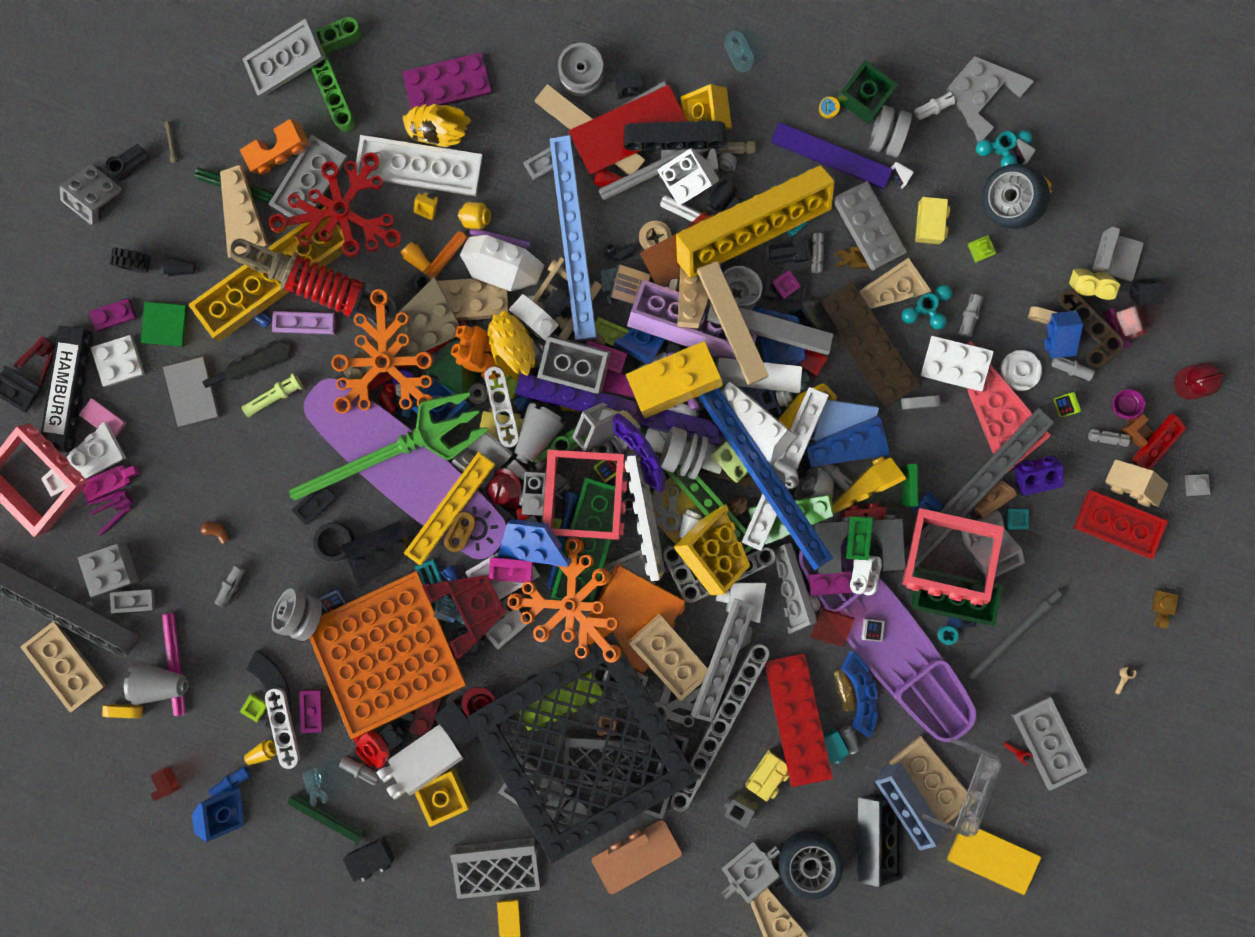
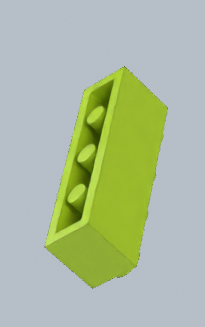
[519,669,603,731]

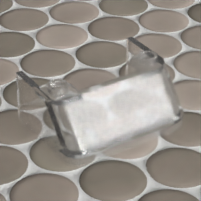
[922,738,1001,837]

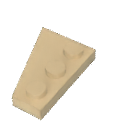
[859,258,932,309]

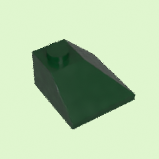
[427,337,482,394]

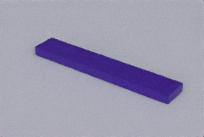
[770,122,892,189]

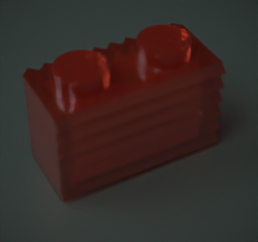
[1115,305,1152,339]

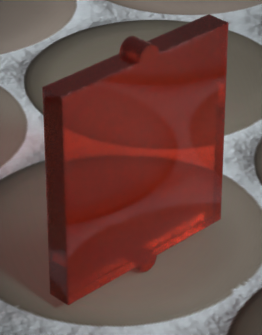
[810,608,855,647]

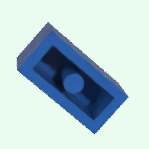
[1044,311,1083,358]

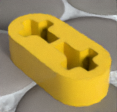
[102,704,143,718]

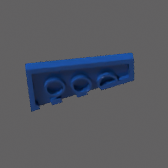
[805,416,890,467]

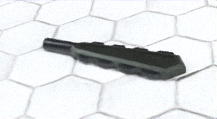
[202,340,293,388]

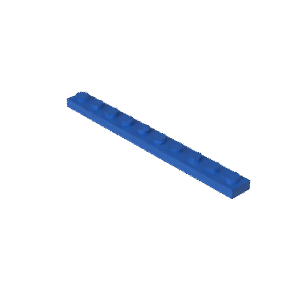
[698,388,833,570]

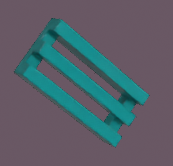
[415,559,450,604]

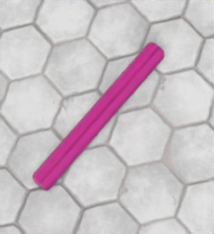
[162,613,186,716]

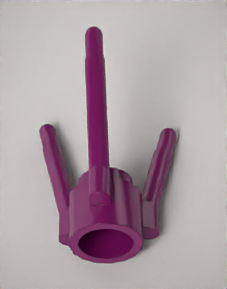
[87,490,133,536]

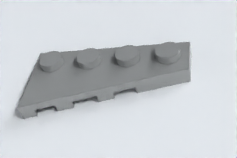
[774,543,817,634]

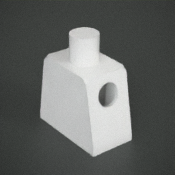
[716,582,766,623]

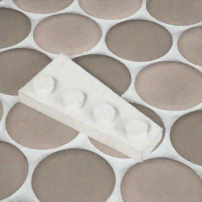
[41,422,126,497]

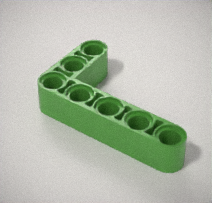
[311,17,362,132]

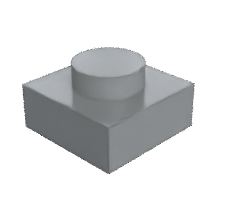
[1185,474,1210,496]

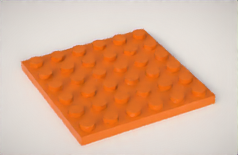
[309,571,467,739]

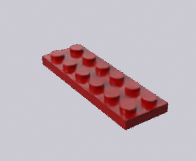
[765,654,833,787]

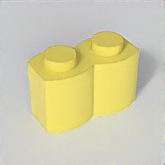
[1069,268,1120,300]

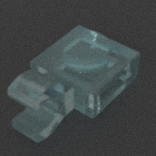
[302,767,327,807]

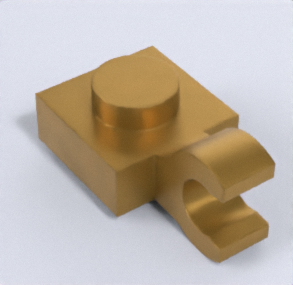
[1151,590,1179,628]

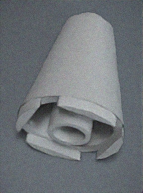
[515,403,565,464]
[124,662,189,705]

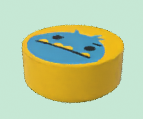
[819,96,840,119]

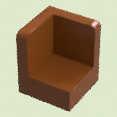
[1120,414,1153,447]

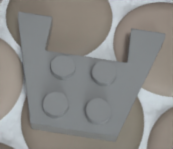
[946,56,1034,142]

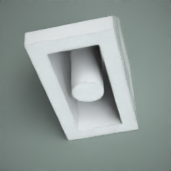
[509,294,558,340]

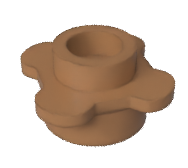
[728,497,748,516]
[597,716,618,737]

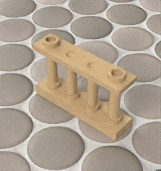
[516,257,602,341]

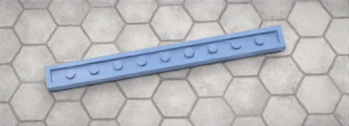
[550,135,597,341]

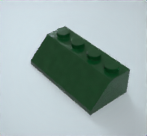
[912,567,1003,626]

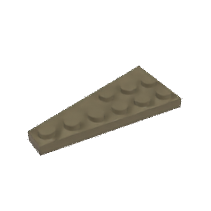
[343,276,460,379]

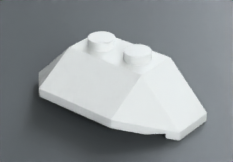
[460,235,545,291]

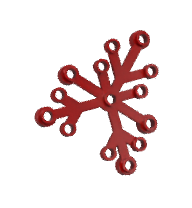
[269,152,401,257]

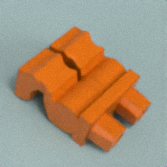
[451,325,501,380]

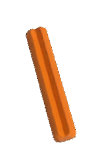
[424,231,467,280]

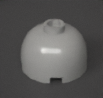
[794,466,834,499]

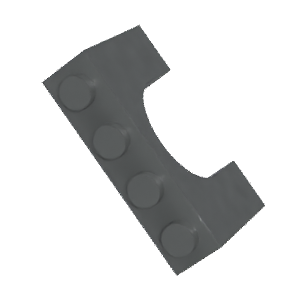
[815,515,905,574]

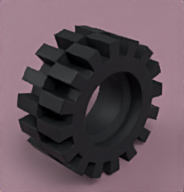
[109,247,151,273]

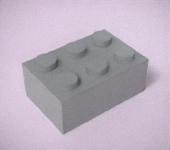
[537,336,612,394]

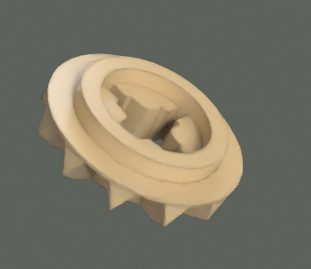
[639,221,672,250]

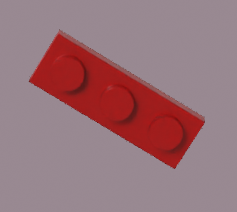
[1131,414,1187,470]

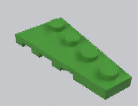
[749,494,835,545]

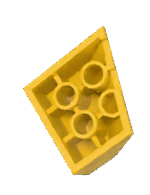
[674,504,750,595]

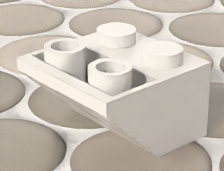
[657,148,719,205]

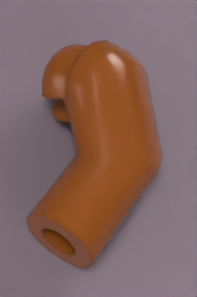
[200,521,231,545]

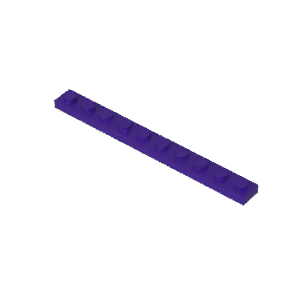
[515,373,722,446]

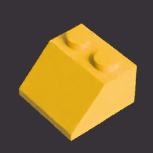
[680,84,732,131]

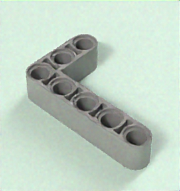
[662,545,775,603]

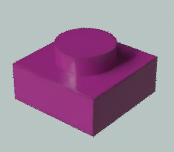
[772,270,801,300]

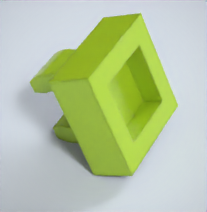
[968,235,996,263]

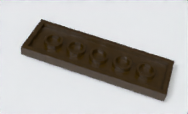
[819,281,920,408]

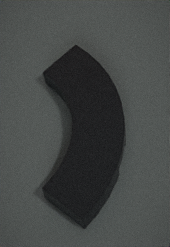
[246,650,292,735]

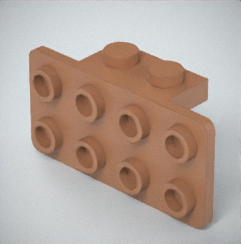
[592,819,682,894]

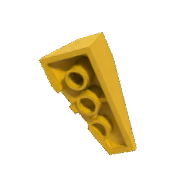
[832,456,906,513]

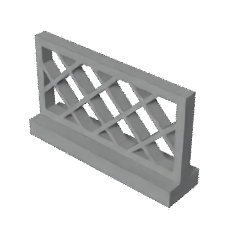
[450,837,540,899]

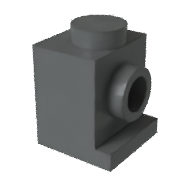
[724,792,759,828]

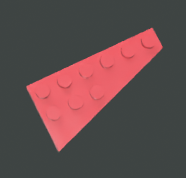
[967,341,1051,472]

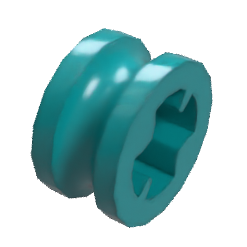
[937,625,958,645]

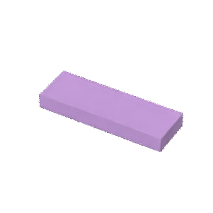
[272,311,336,335]

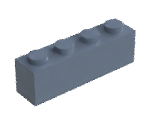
[875,762,945,850]

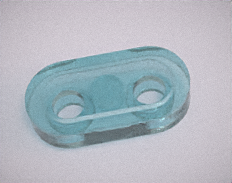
[724,31,754,72]

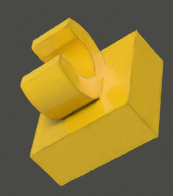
[414,192,438,220]

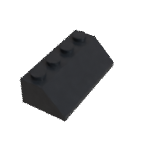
[857,794,903,887]

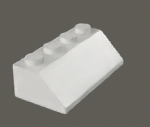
[722,382,797,466]

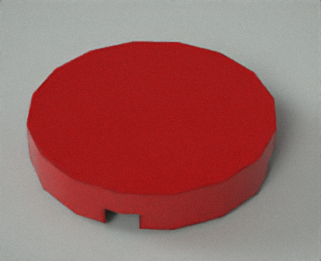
[354,730,390,768]

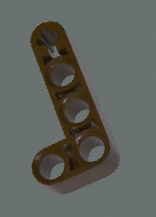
[1059,289,1124,368]

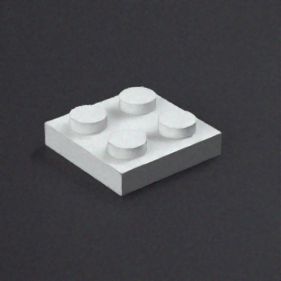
[91,335,145,387]

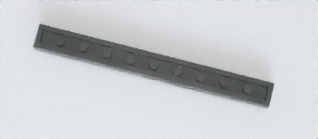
[904,408,1054,570]

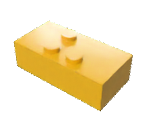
[626,341,723,419]

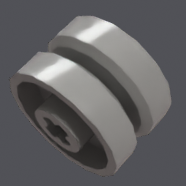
[558,42,604,97]
[868,105,912,158]
[271,588,322,641]

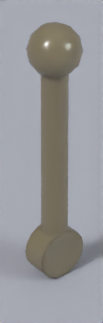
[164,120,178,163]

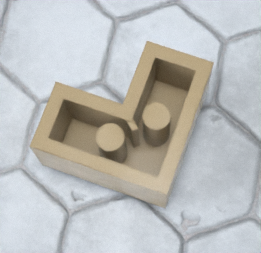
[1105,460,1168,507]

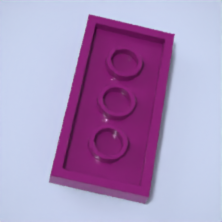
[402,52,492,110]

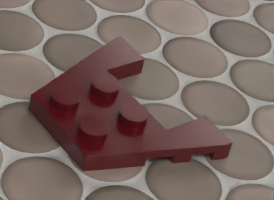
[422,575,506,660]

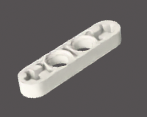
[484,367,518,447]
[265,687,300,769]

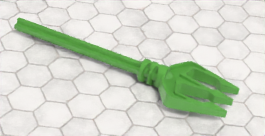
[289,392,488,501]

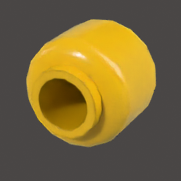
[458,202,491,229]

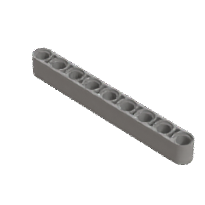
[670,642,769,811]

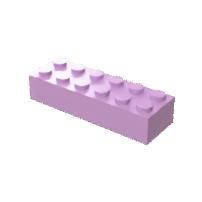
[627,280,757,359]

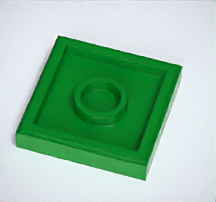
[141,302,188,347]
[901,464,918,507]

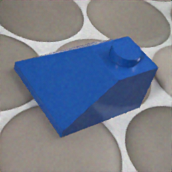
[192,787,245,842]

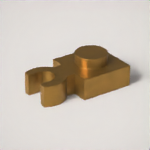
[834,247,870,270]

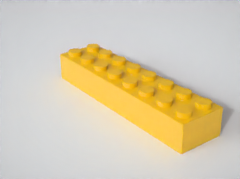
[676,165,834,278]
[188,207,352,342]

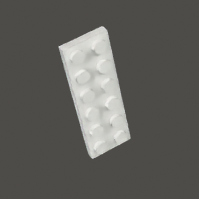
[356,135,483,196]
[625,451,666,581]

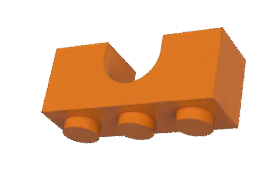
[240,119,310,175]

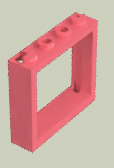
[0,423,89,537]
[543,450,627,540]
[902,508,1004,605]

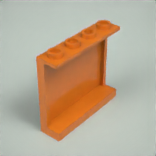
[577,562,686,674]

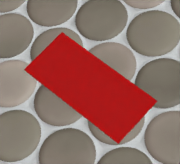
[568,84,688,174]

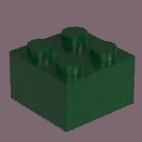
[837,60,898,124]

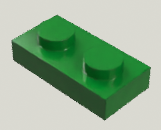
[846,516,873,561]

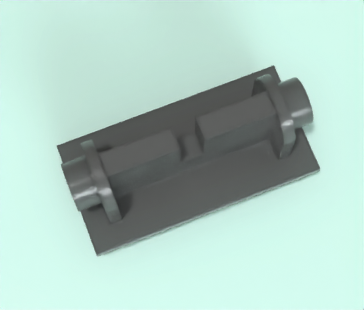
[530,459,571,499]

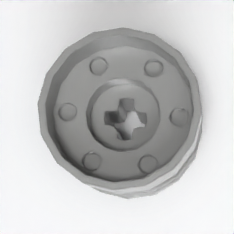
[723,266,763,311]
[659,426,708,479]

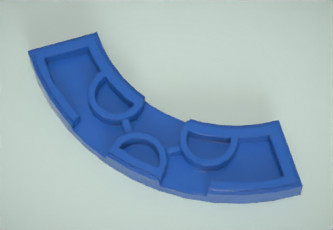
[840,651,878,738]

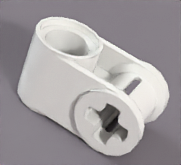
[850,555,882,595]

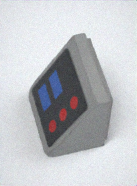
[1012,139,1035,165]

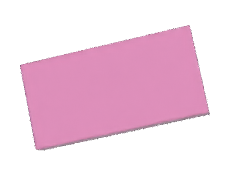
[79,398,127,438]

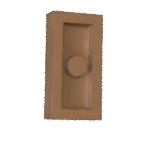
[972,480,1017,519]

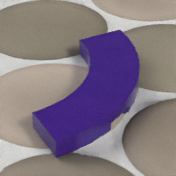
[613,413,666,493]

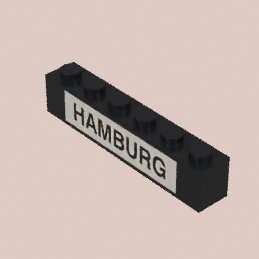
[41,325,93,453]

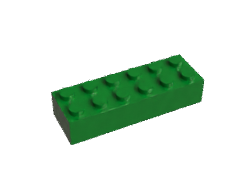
[550,478,624,605]

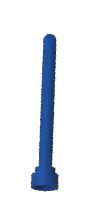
[547,491,580,589]

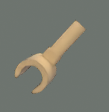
[1115,667,1137,695]

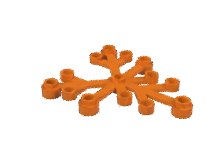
[332,289,434,414]
[507,537,622,663]

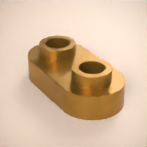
[444,512,476,552]

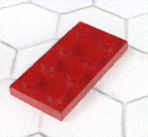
[1073,490,1168,559]

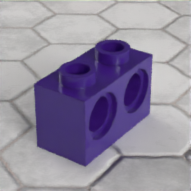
[1015,456,1064,496]

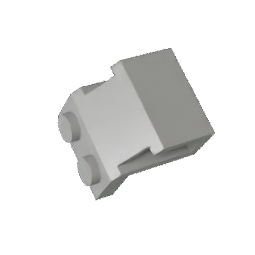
[572,403,641,455]
[961,510,1025,578]

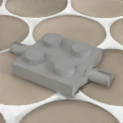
[721,842,781,904]

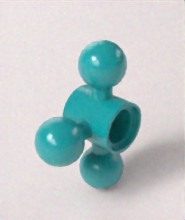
[976,130,1033,167]
[901,285,952,330]

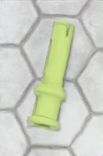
[242,373,304,417]

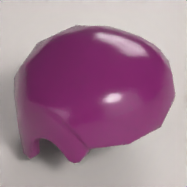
[1112,389,1146,420]

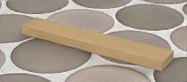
[535,84,645,175]
[697,261,769,385]

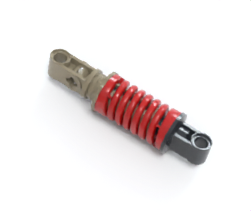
[230,238,393,321]

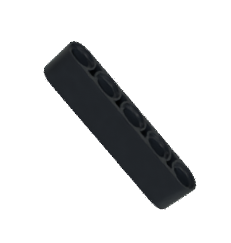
[623,121,725,151]

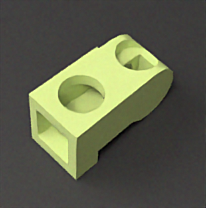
[709,441,749,483]

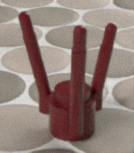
[13,336,56,386]

